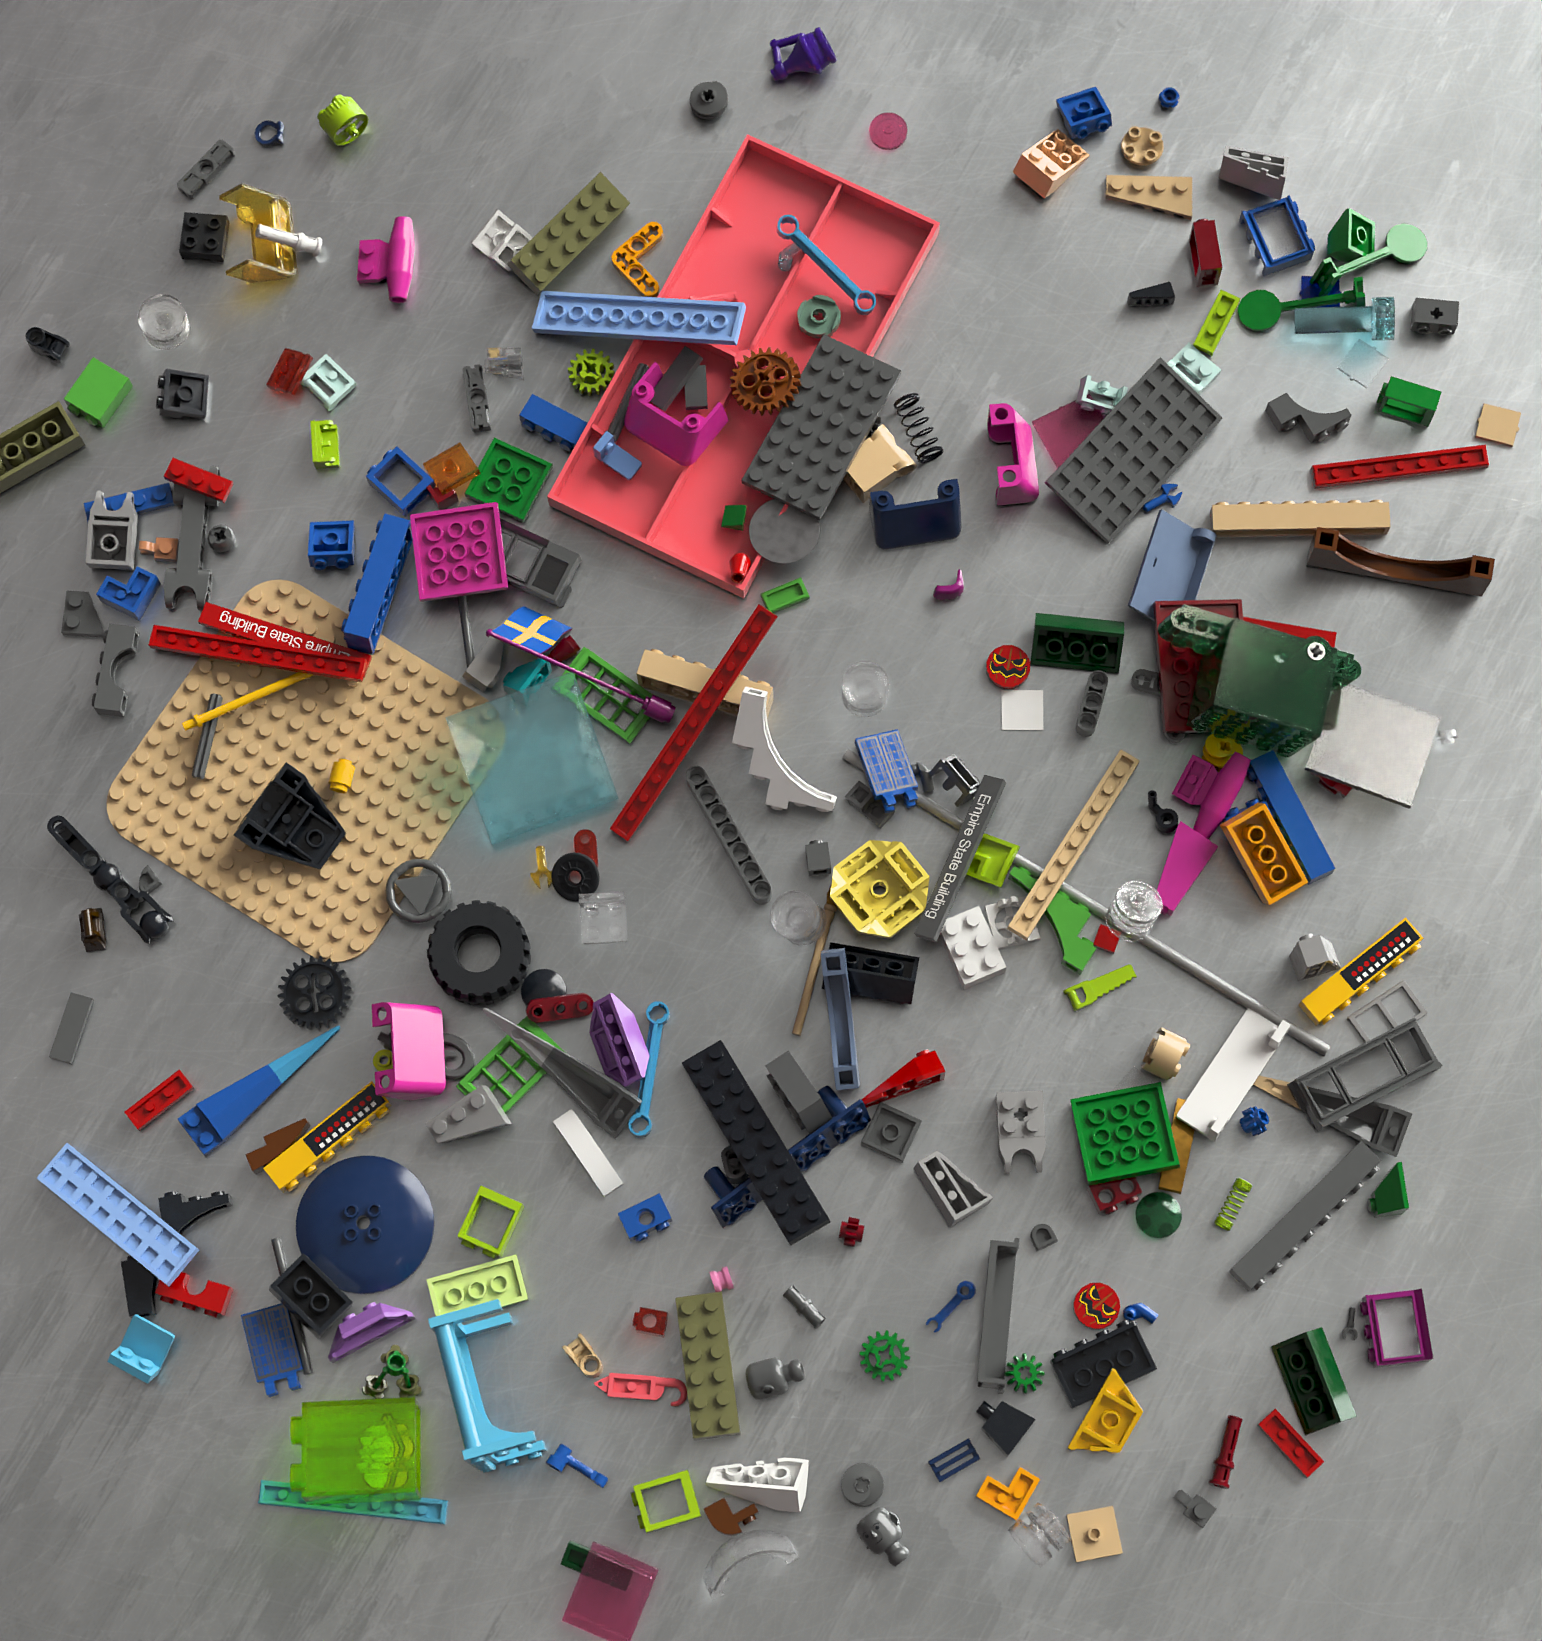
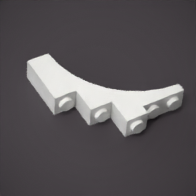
[732,687,837,812]

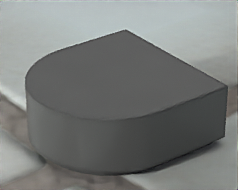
[1030,1224,1058,1251]

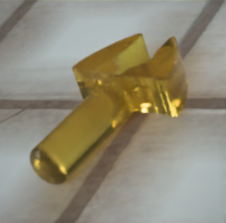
[530,846,553,889]

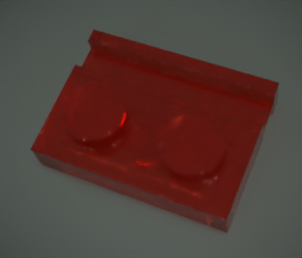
[266,348,313,395]

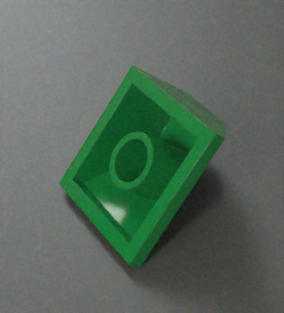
[1327,208,1375,262]
[1368,1162,1409,1218]

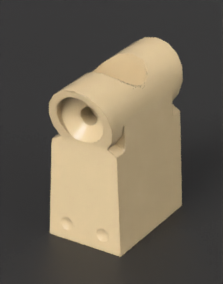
[843,424,917,503]

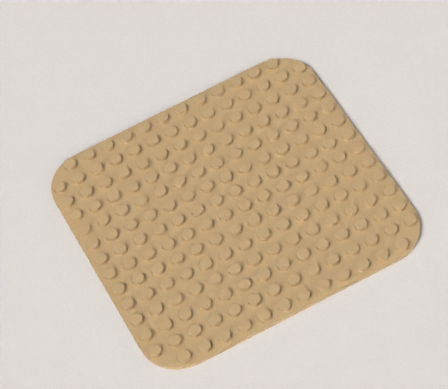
[107,580,505,963]

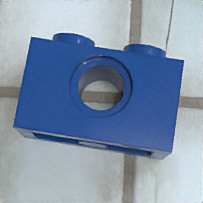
[618,1193,672,1242]

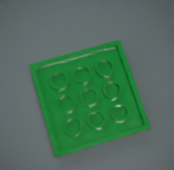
[1070,1082,1180,1186]

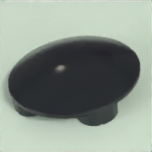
[521,969,566,1013]

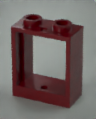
[1189,219,1223,288]

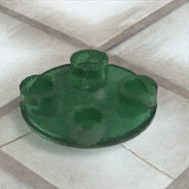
[1135,1192,1182,1238]

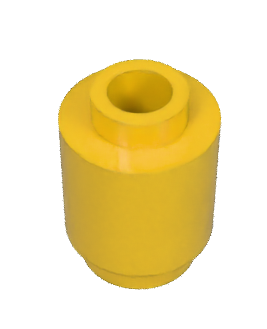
[328,759,355,793]

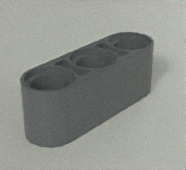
[1076,670,1108,737]

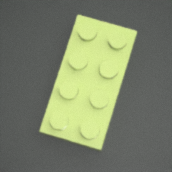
[426,1255,528,1316]

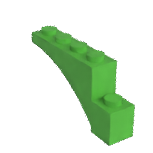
[1008,866,1096,975]

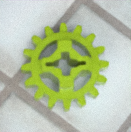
[568,348,615,396]

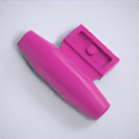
[357,216,415,303]
[1172,751,1251,839]

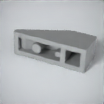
[462,620,505,692]

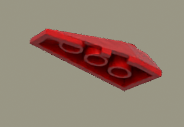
[861,1049,945,1108]

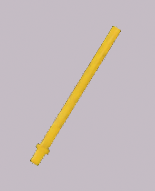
[182,672,313,731]

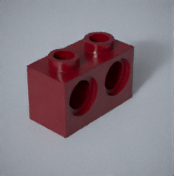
[1087,1177,1142,1215]

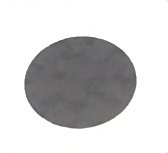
[749,499,820,563]

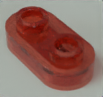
[574,829,599,868]

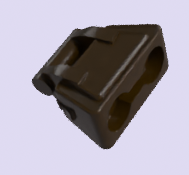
[79,908,106,952]

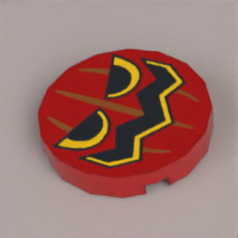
[986,645,1030,689]
[1074,1282,1120,1329]

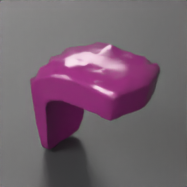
[933,569,964,600]

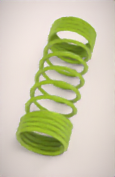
[1214,1178,1252,1231]

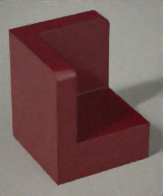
[426,481,459,510]

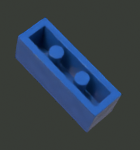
[519,394,587,451]

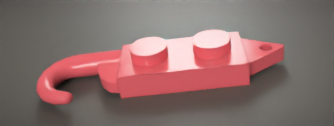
[594,1373,688,1406]

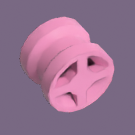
[709,1266,734,1292]

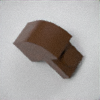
[704,1498,759,1536]

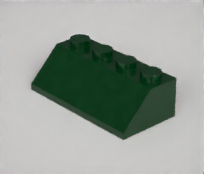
[1030,613,1124,673]
[1271,1327,1357,1435]

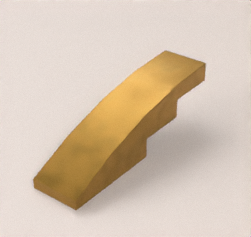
[1158,1098,1195,1194]

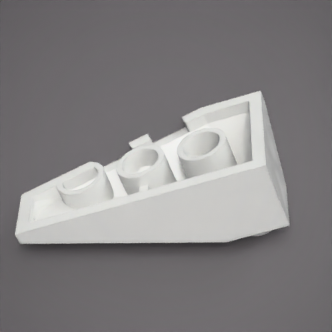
[706,1458,809,1513]

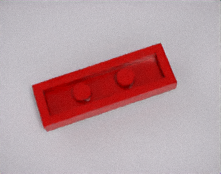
[163,458,234,503]
[124,1069,194,1131]
[1258,1408,1324,1478]

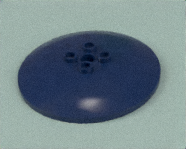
[296,1156,434,1294]

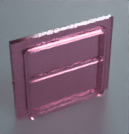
[562,1541,659,1641]

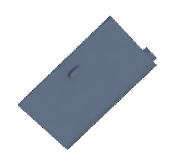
[1128,509,1217,621]

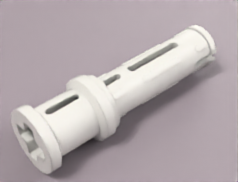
[255,224,322,257]

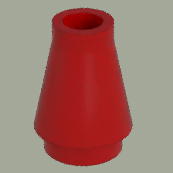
[729,553,751,584]

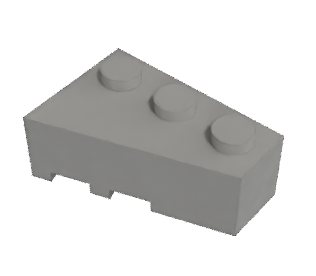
[1219,146,1289,201]

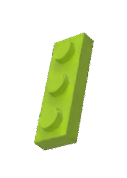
[1193,290,1240,356]

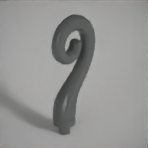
[377,1032,475,1080]

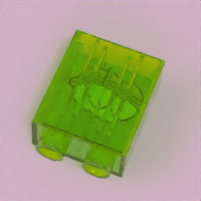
[290,1397,421,1505]

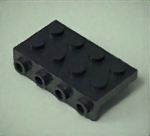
[1050,1319,1157,1409]

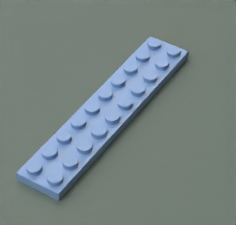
[532,291,746,346]

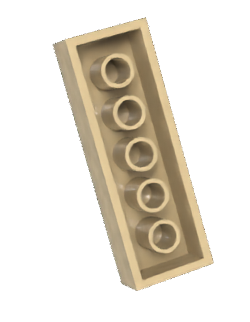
[636,649,773,718]

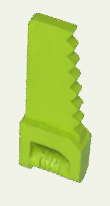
[1063,964,1137,1011]

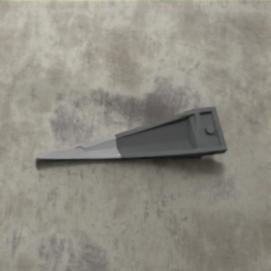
[483,1008,642,1138]

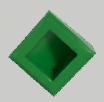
[721,505,747,531]

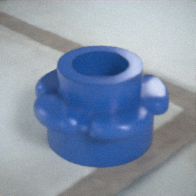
[1159,87,1180,108]

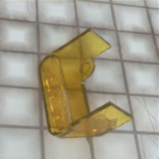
[219,183,297,283]

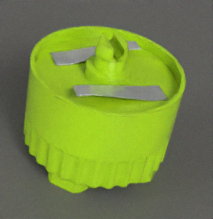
[317,94,369,146]

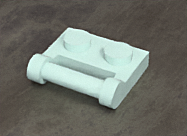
[1167,343,1221,394]
[299,354,357,411]

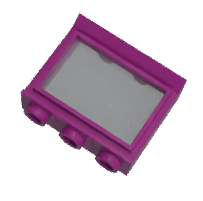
[1360,1288,1433,1368]

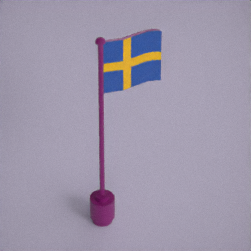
[486,606,676,723]

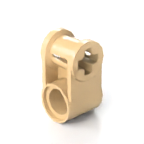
[562,1333,603,1378]

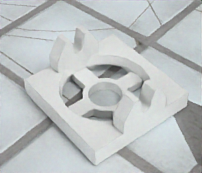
[985,896,1040,949]

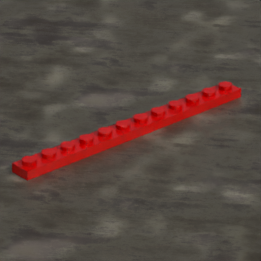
[610,604,778,841]

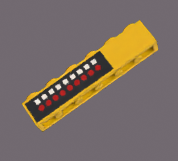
[1299,917,1423,1026]
[263,1081,392,1193]

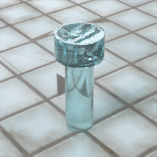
[1294,297,1395,341]

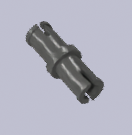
[783,1285,826,1329]

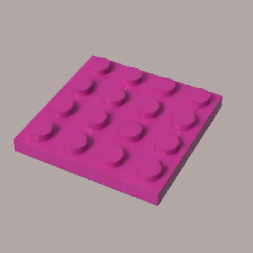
[410,502,508,602]

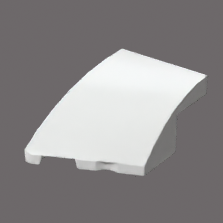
[471,209,533,271]

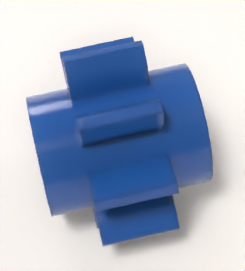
[1240,1106,1269,1136]

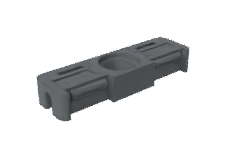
[177,139,235,199]
[463,364,491,433]

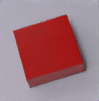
[1093,924,1122,954]

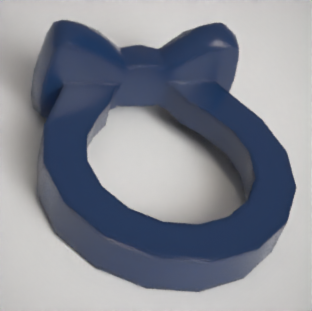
[255,120,284,146]

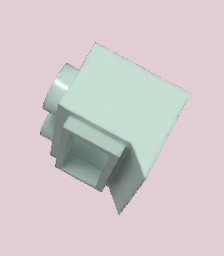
[1076,375,1128,416]

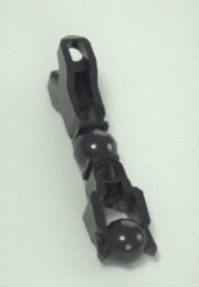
[47,815,174,944]

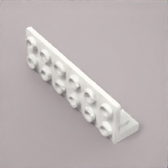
[1176,1008,1291,1142]

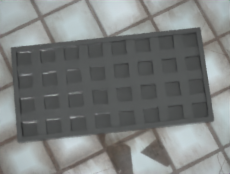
[742,334,901,520]
[1044,357,1222,544]

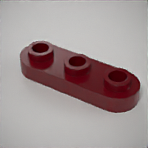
[525,993,594,1023]

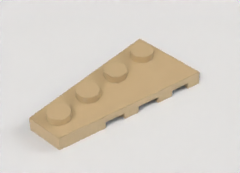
[1106,175,1192,220]

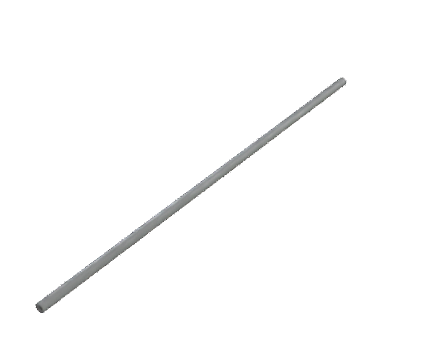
[843,749,1330,1056]

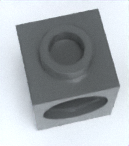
[805,840,831,876]

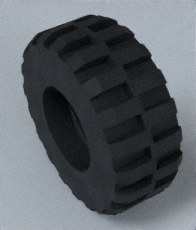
[427,900,531,1005]

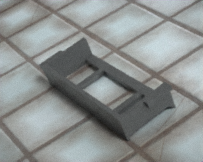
[1287,1018,1443,1132]
[977,1238,1020,1394]

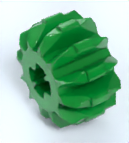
[1004,1353,1045,1394]

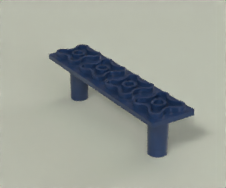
[704,1086,871,1228]

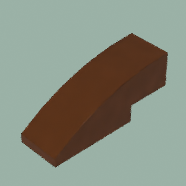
[245,1118,311,1174]

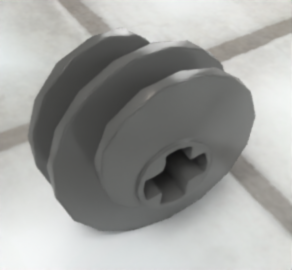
[690,81,728,119]
[841,1463,884,1507]

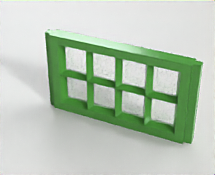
[552,647,652,744]
[456,1016,563,1114]

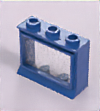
[1239,195,1315,277]

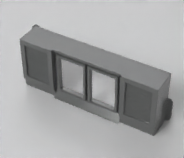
[458,501,581,608]

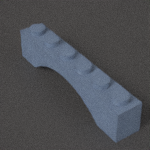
[821,948,860,1090]

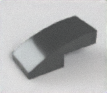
[685,365,708,410]
[845,781,895,828]

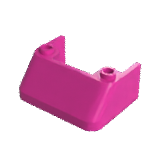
[624,362,729,466]

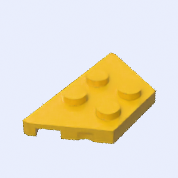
[1068,1368,1143,1453]

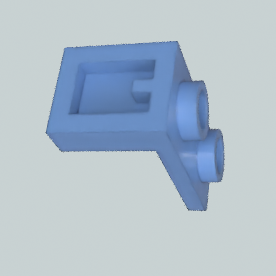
[593,431,642,480]

